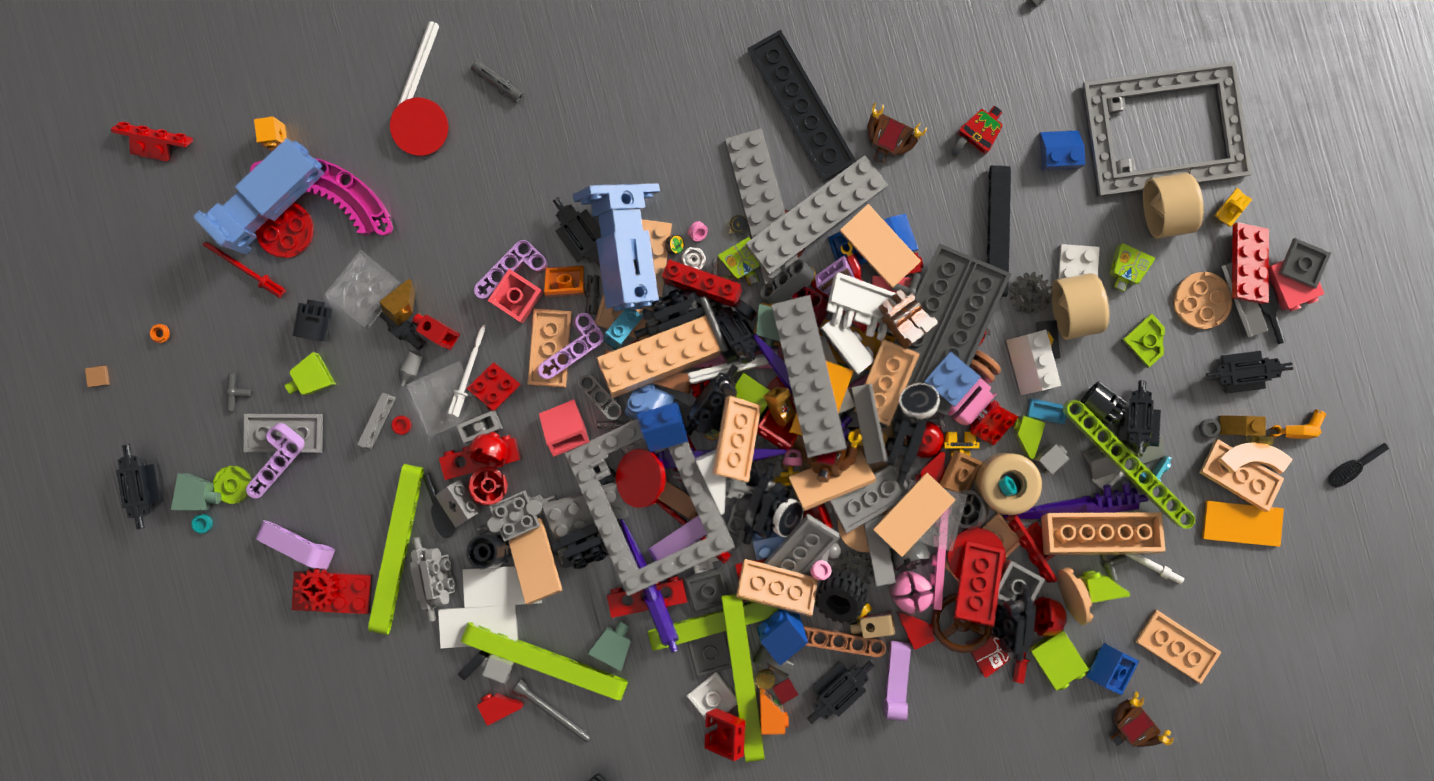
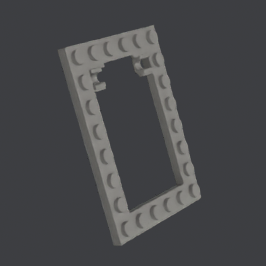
[1083,62,1252,196]
[565,419,735,596]

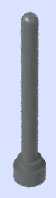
[512,679,591,742]

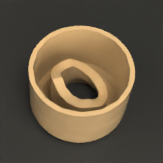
[1143,173,1204,239]
[1051,273,1109,340]
[974,453,1042,515]

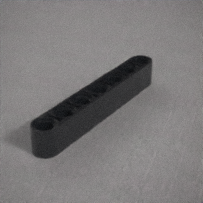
[987,165,1011,297]

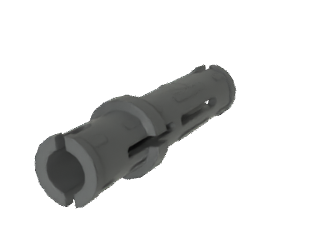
[471,59,524,103]

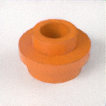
[150,324,170,343]

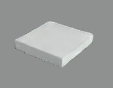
[686,672,737,722]

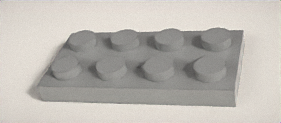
[244,414,323,453]
[829,461,910,533]
[543,481,628,540]
[763,515,840,575]

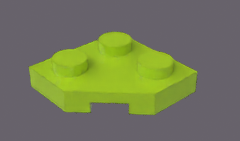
[1122,313,1165,368]

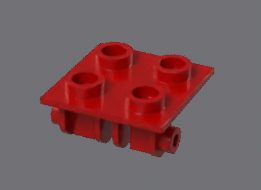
[466,362,521,411]
[969,400,1019,445]

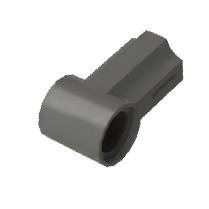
[753,644,794,678]

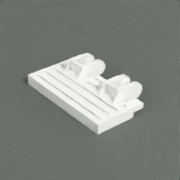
[826,273,897,341]

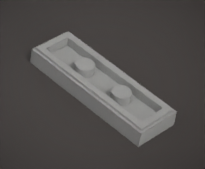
[357,392,396,449]

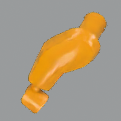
[1269,409,1327,439]

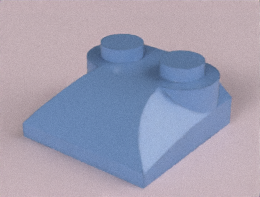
[625,383,676,419]

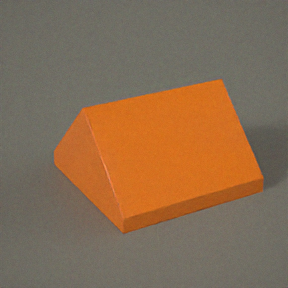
[544,265,586,298]

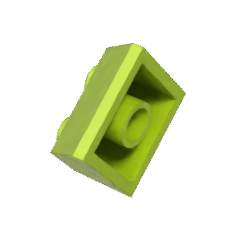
[1078,570,1130,603]

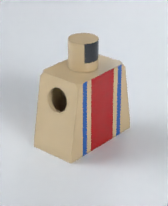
[850,610,896,638]

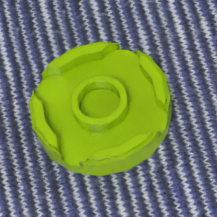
[213,466,252,504]

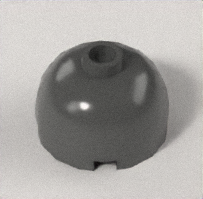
[949,490,989,529]
[892,540,932,572]

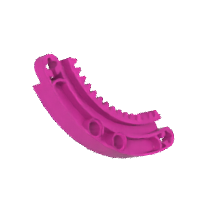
[250,158,393,236]

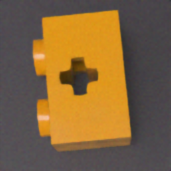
[254,117,287,151]

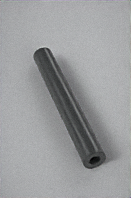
[699,297,729,353]

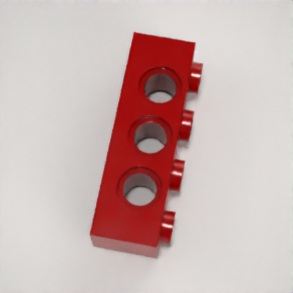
[662,259,742,308]
[439,435,522,480]
[607,575,687,618]

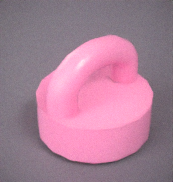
[687,221,708,242]
[783,448,802,466]
[810,560,831,581]

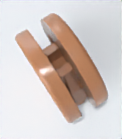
[969,350,1001,383]

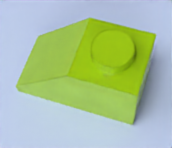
[1013,416,1046,460]

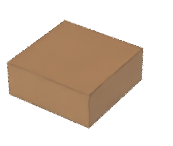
[85,366,110,387]

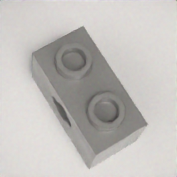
[456,411,503,443]
[1031,444,1070,475]
[435,480,481,528]
[482,654,515,684]

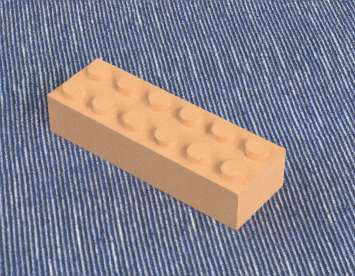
[597,316,721,398]
[1041,512,1165,555]

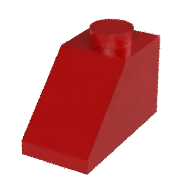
[915,452,945,488]
[896,610,936,650]
[477,693,524,726]

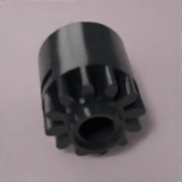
[292,299,332,342]
[1080,381,1126,427]
[466,535,511,569]

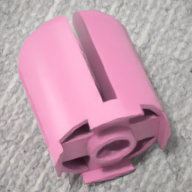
[948,378,997,425]
[890,571,933,614]

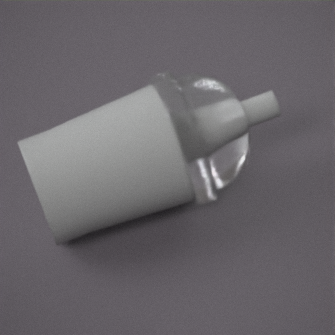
[398,350,423,387]

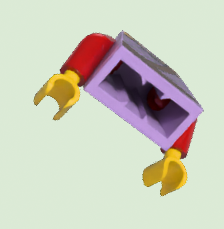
[810,242,862,299]

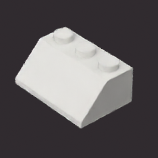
[819,316,874,375]
[1006,330,1061,395]

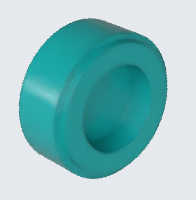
[999,476,1017,497]
[191,514,213,534]

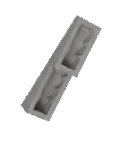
[864,513,896,586]

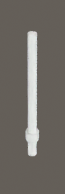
[1124,554,1184,585]

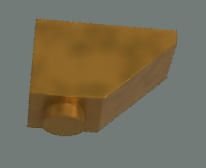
[379,279,415,325]
[1219,415,1266,436]

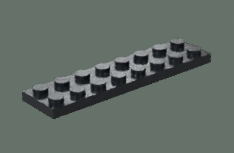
[748,30,857,181]

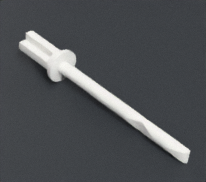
[447,325,485,417]

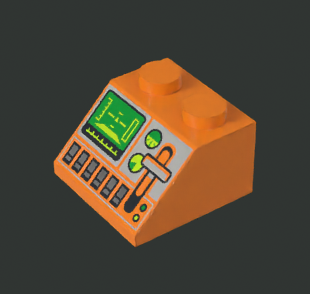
[759,688,789,734]

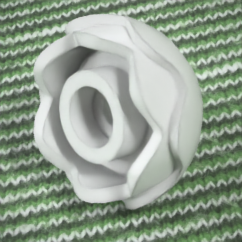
[682,247,706,270]

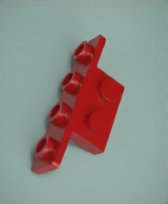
[111,122,193,162]
[1006,515,1058,583]

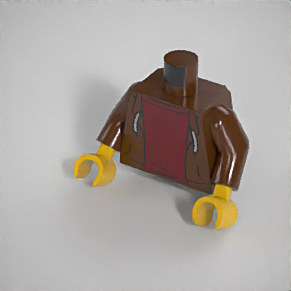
[867,103,927,163]
[804,432,863,483]
[1110,692,1174,747]

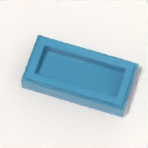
[1026,398,1066,425]

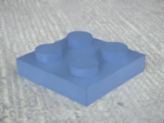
[925,352,981,407]

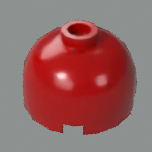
[906,420,944,458]
[467,432,508,467]
[468,466,508,506]
[1034,597,1067,637]

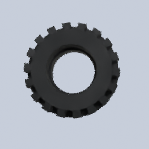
[815,570,868,623]

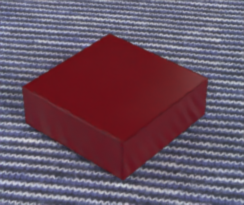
[772,677,798,704]

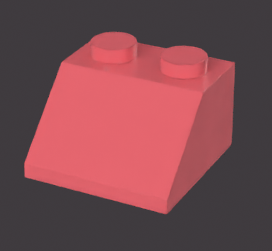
[488,269,544,324]

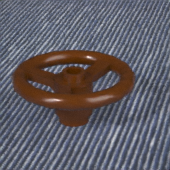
[931,593,993,653]

